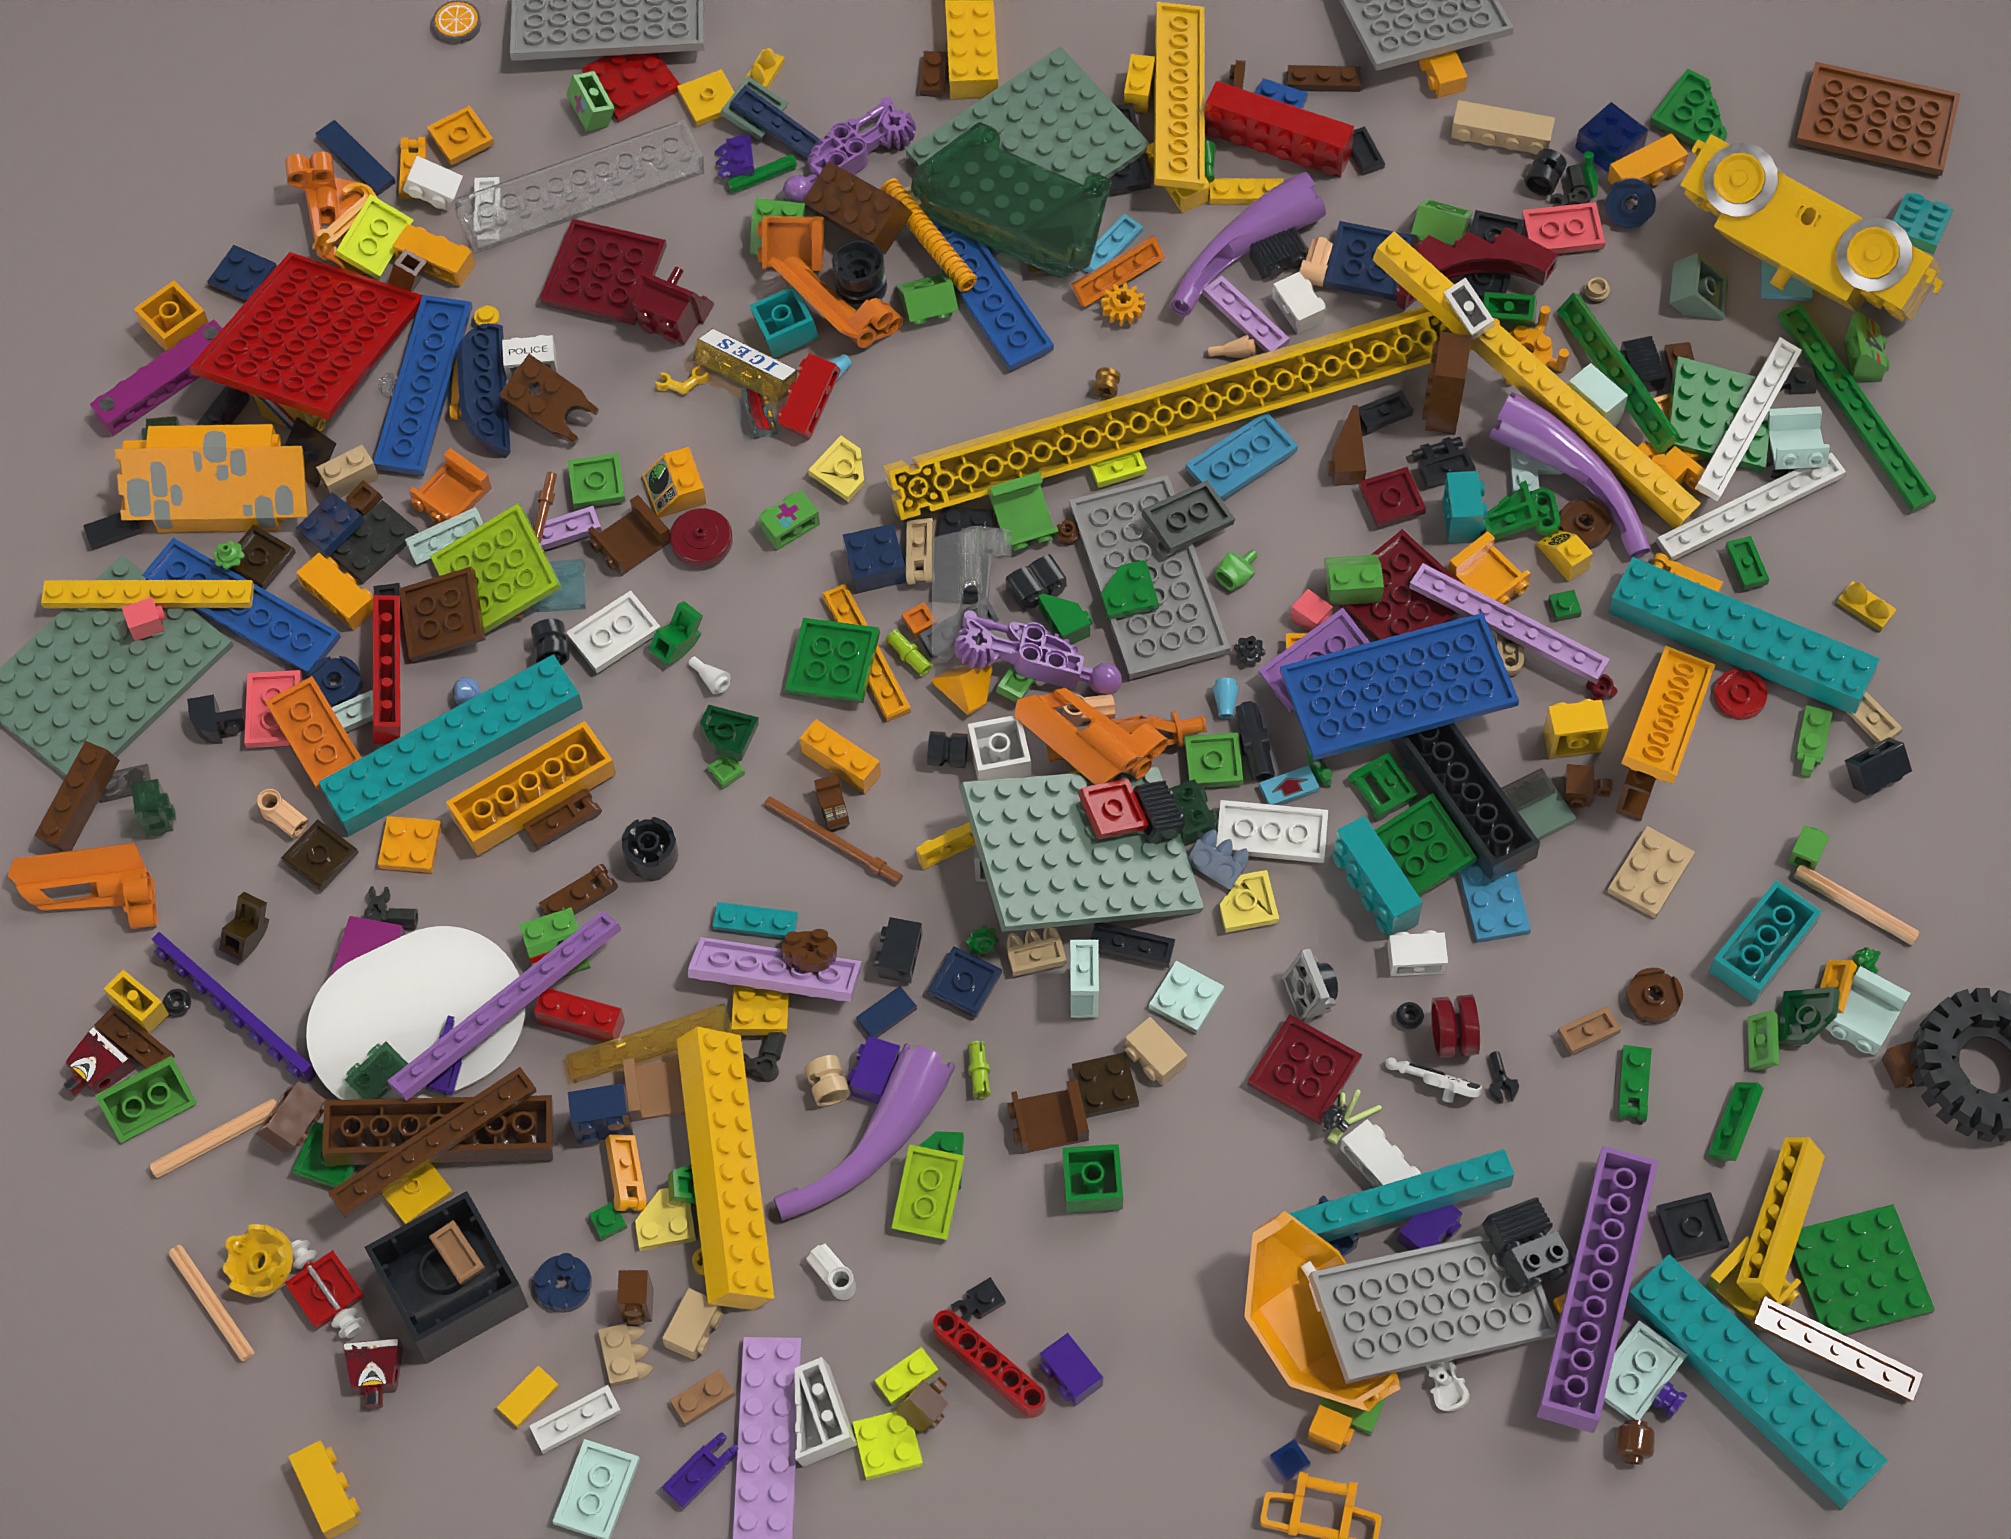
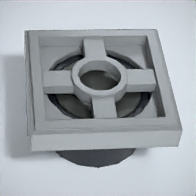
[1282,949,1338,1024]

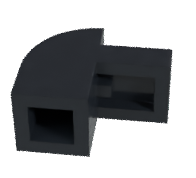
[187,694,246,744]

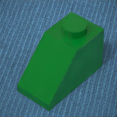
[1484,292,1537,327]
[1038,594,1093,645]

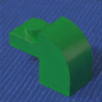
[649,601,703,665]

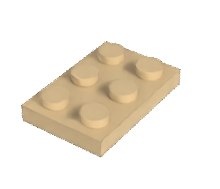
[1607,826,1695,919]

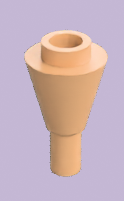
[1208,335,1256,359]

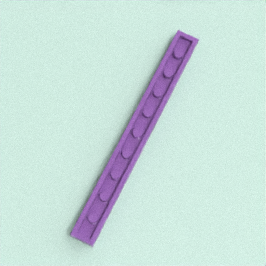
[387,911,622,1101]

